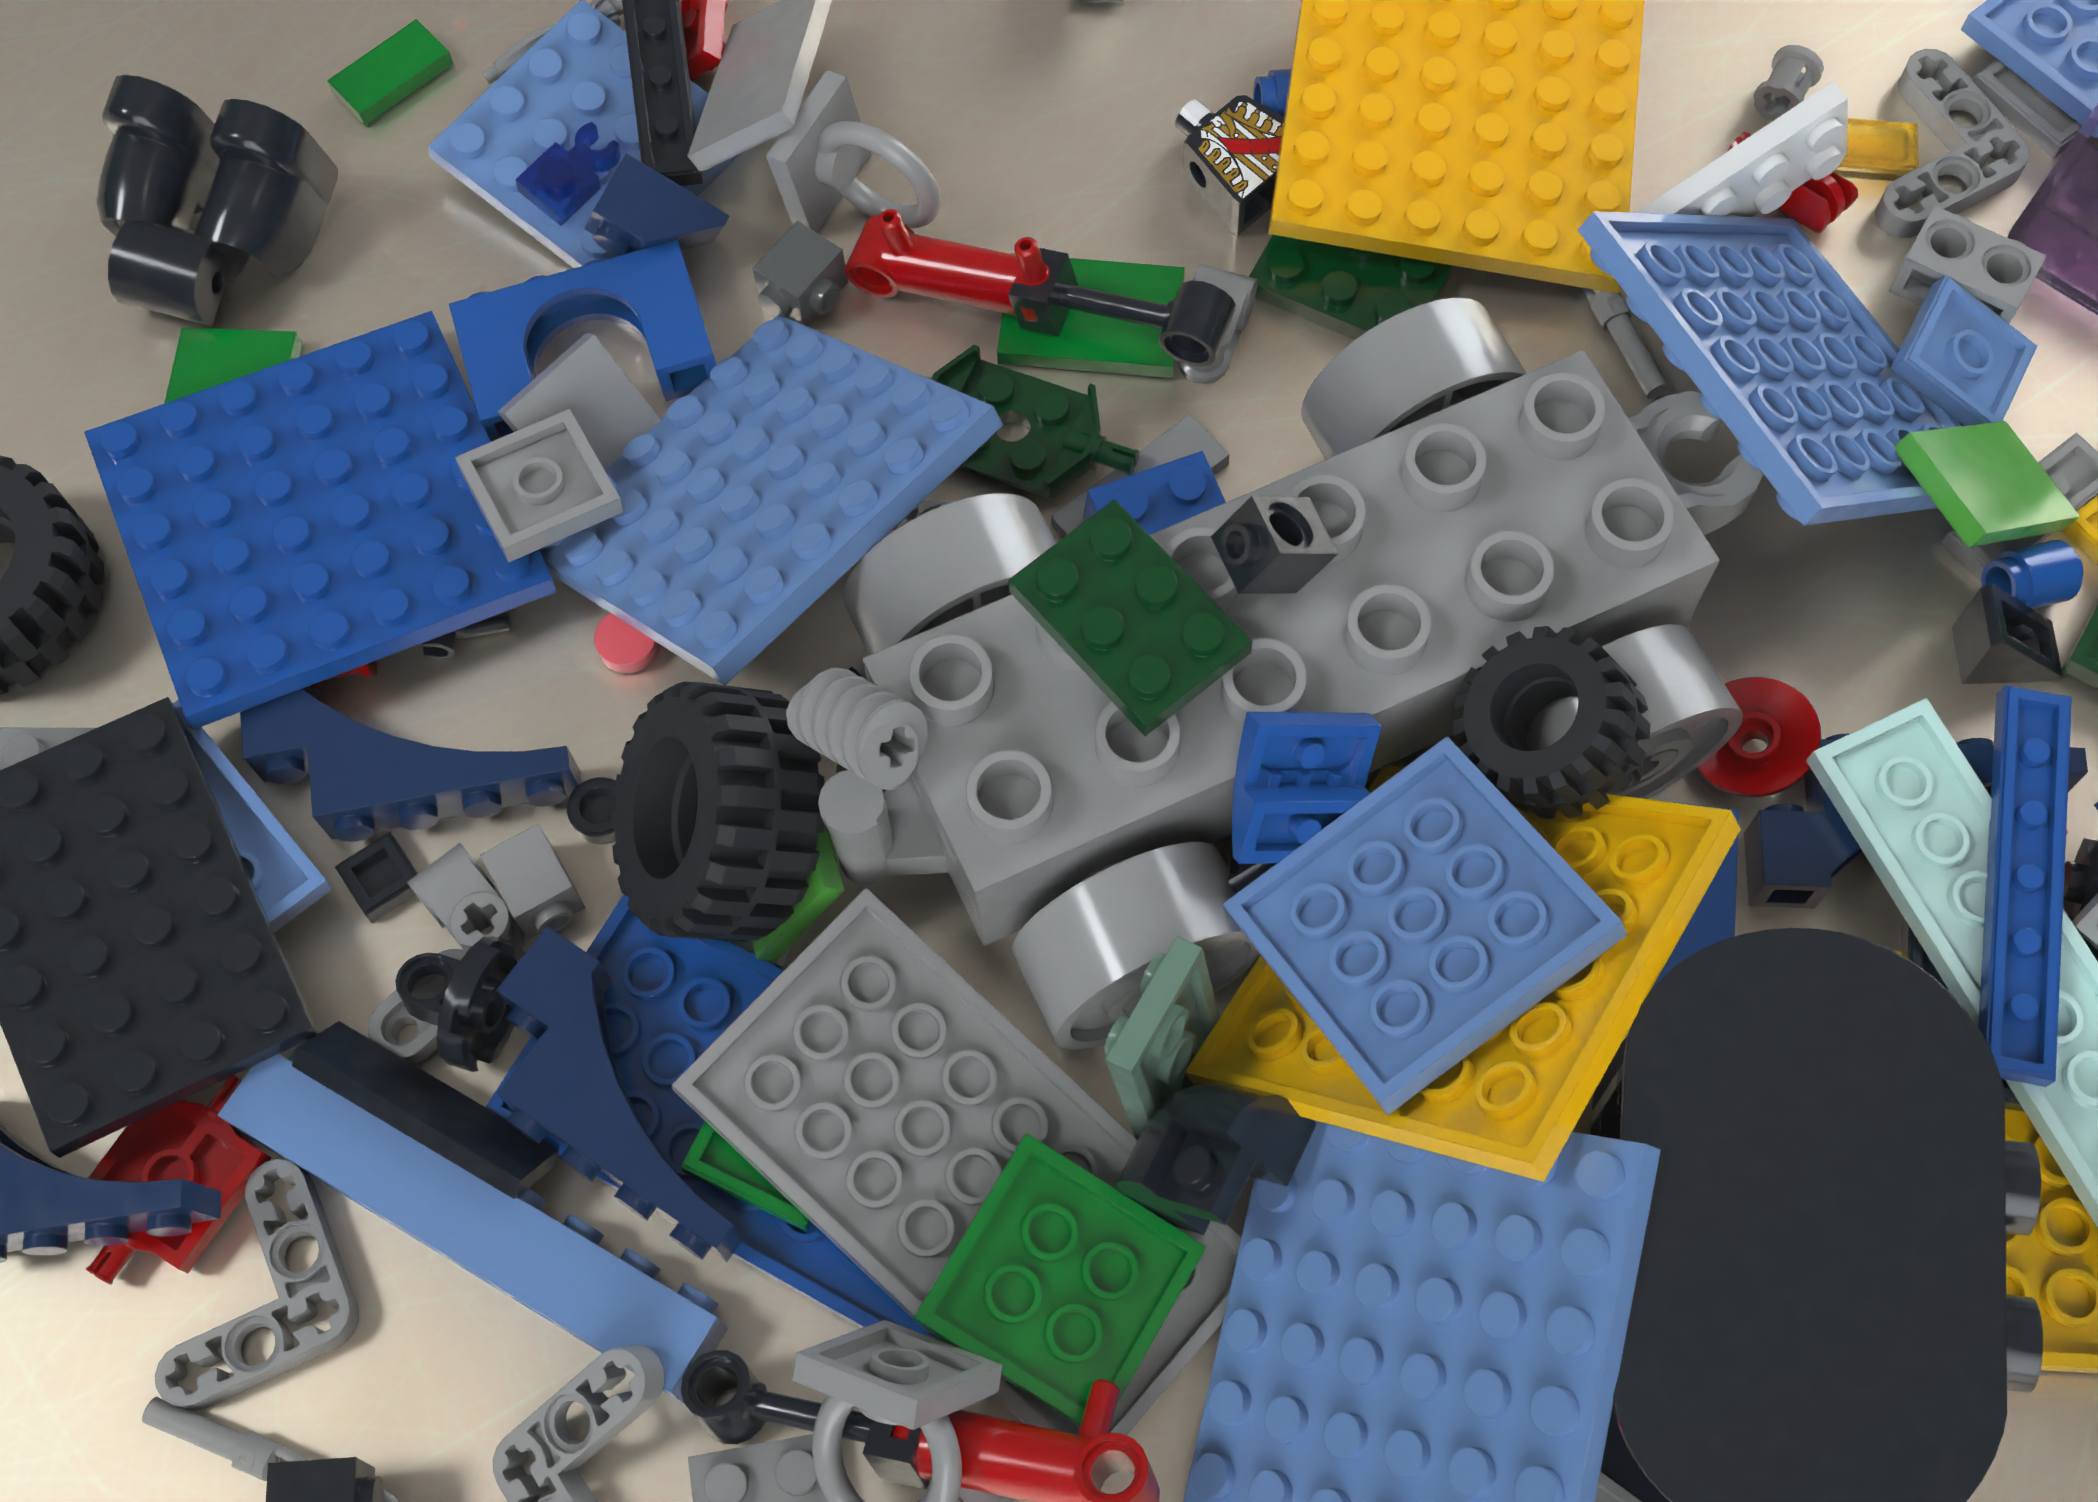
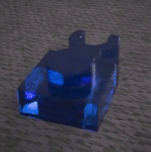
[515,122,621,226]

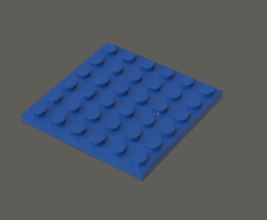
[84,311,556,730]

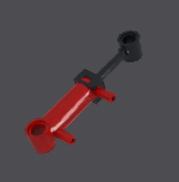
[844,209,1236,367]
[681,1350,1160,1502]

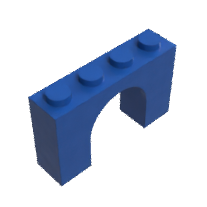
[449,239,716,442]

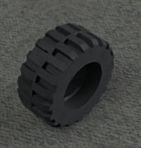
[0,455,105,695]
[611,681,825,942]

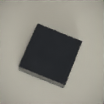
[335,832,418,923]

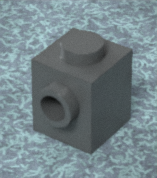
[752,220,849,327]

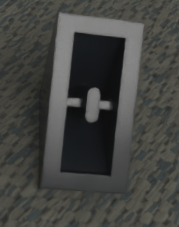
[1952,584,2063,684]

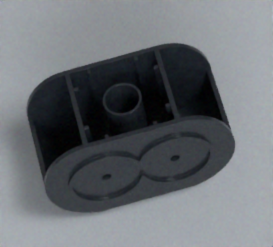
[1589,928,2043,1502]

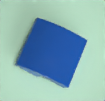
[1232,712,1382,864]

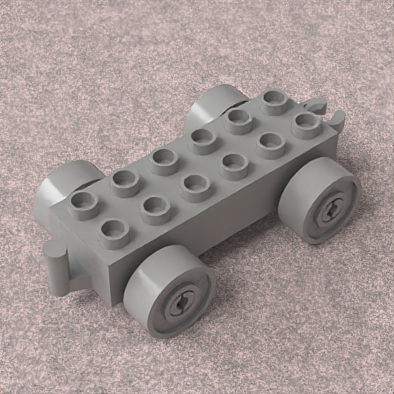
[818,298,1764,1050]

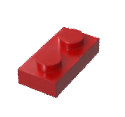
[679,0,728,82]

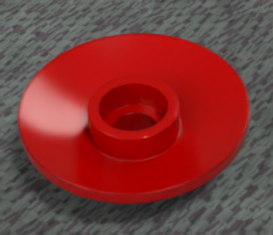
[1696,677,1821,797]

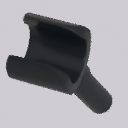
[421,616,510,660]

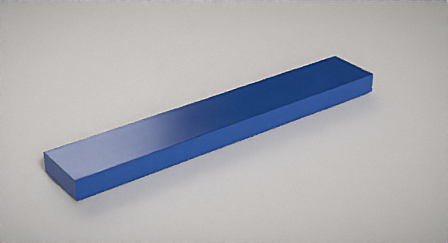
[1978,685,2072,1087]

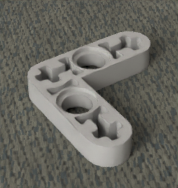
[1875,49,2030,238]
[155,1159,359,1411]
[493,1345,665,1502]

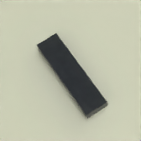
[622,0,703,186]
[292,1021,558,1199]

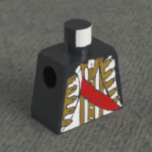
[1175,95,1284,237]

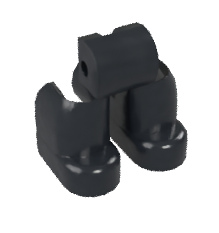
[97,75,338,326]

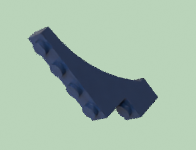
[240,687,582,842]
[1744,734,2088,909]
[496,926,744,1262]
[0,1125,221,1263]

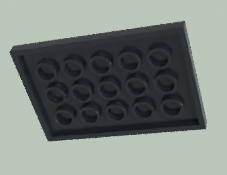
[0,697,319,1158]

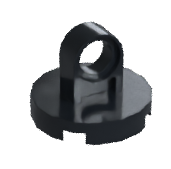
[395,936,525,1072]

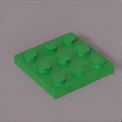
[911,1133,1206,1427]

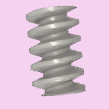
[786,668,928,790]

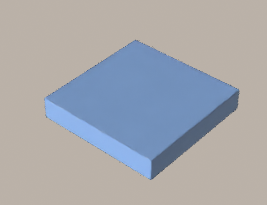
[1890,275,2037,426]

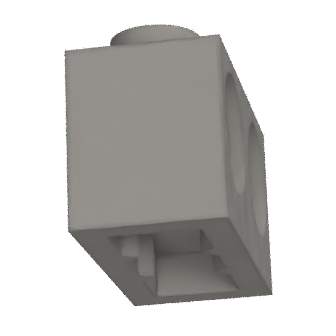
[1888,205,2047,323]

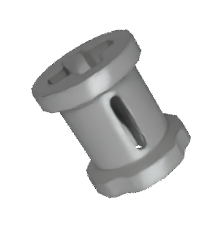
[1753,45,1824,121]

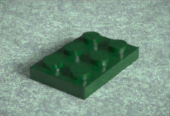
[1249,235,1454,340]
[1008,499,1253,737]

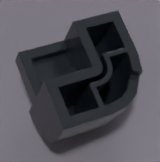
[1117,1082,1317,1235]

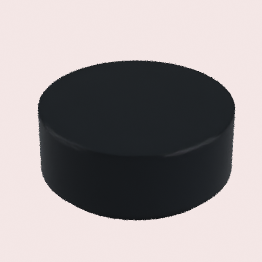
[567,777,617,844]

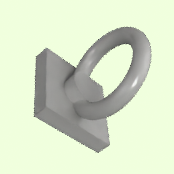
[766,70,941,233]
[792,1320,1002,1502]

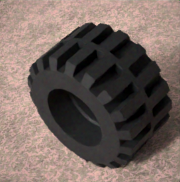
[1453,626,1651,819]

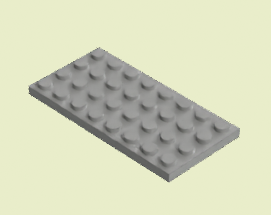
[672,888,1241,1436]

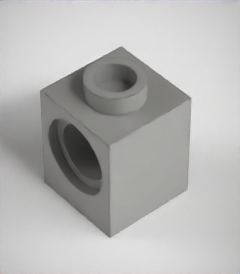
[480,823,586,939]

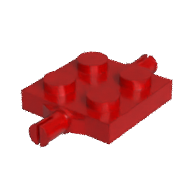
[86,1075,271,1285]

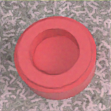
[594,613,660,674]

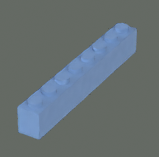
[218,1049,728,1403]

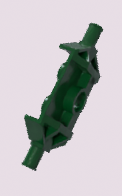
[927,345,1140,499]

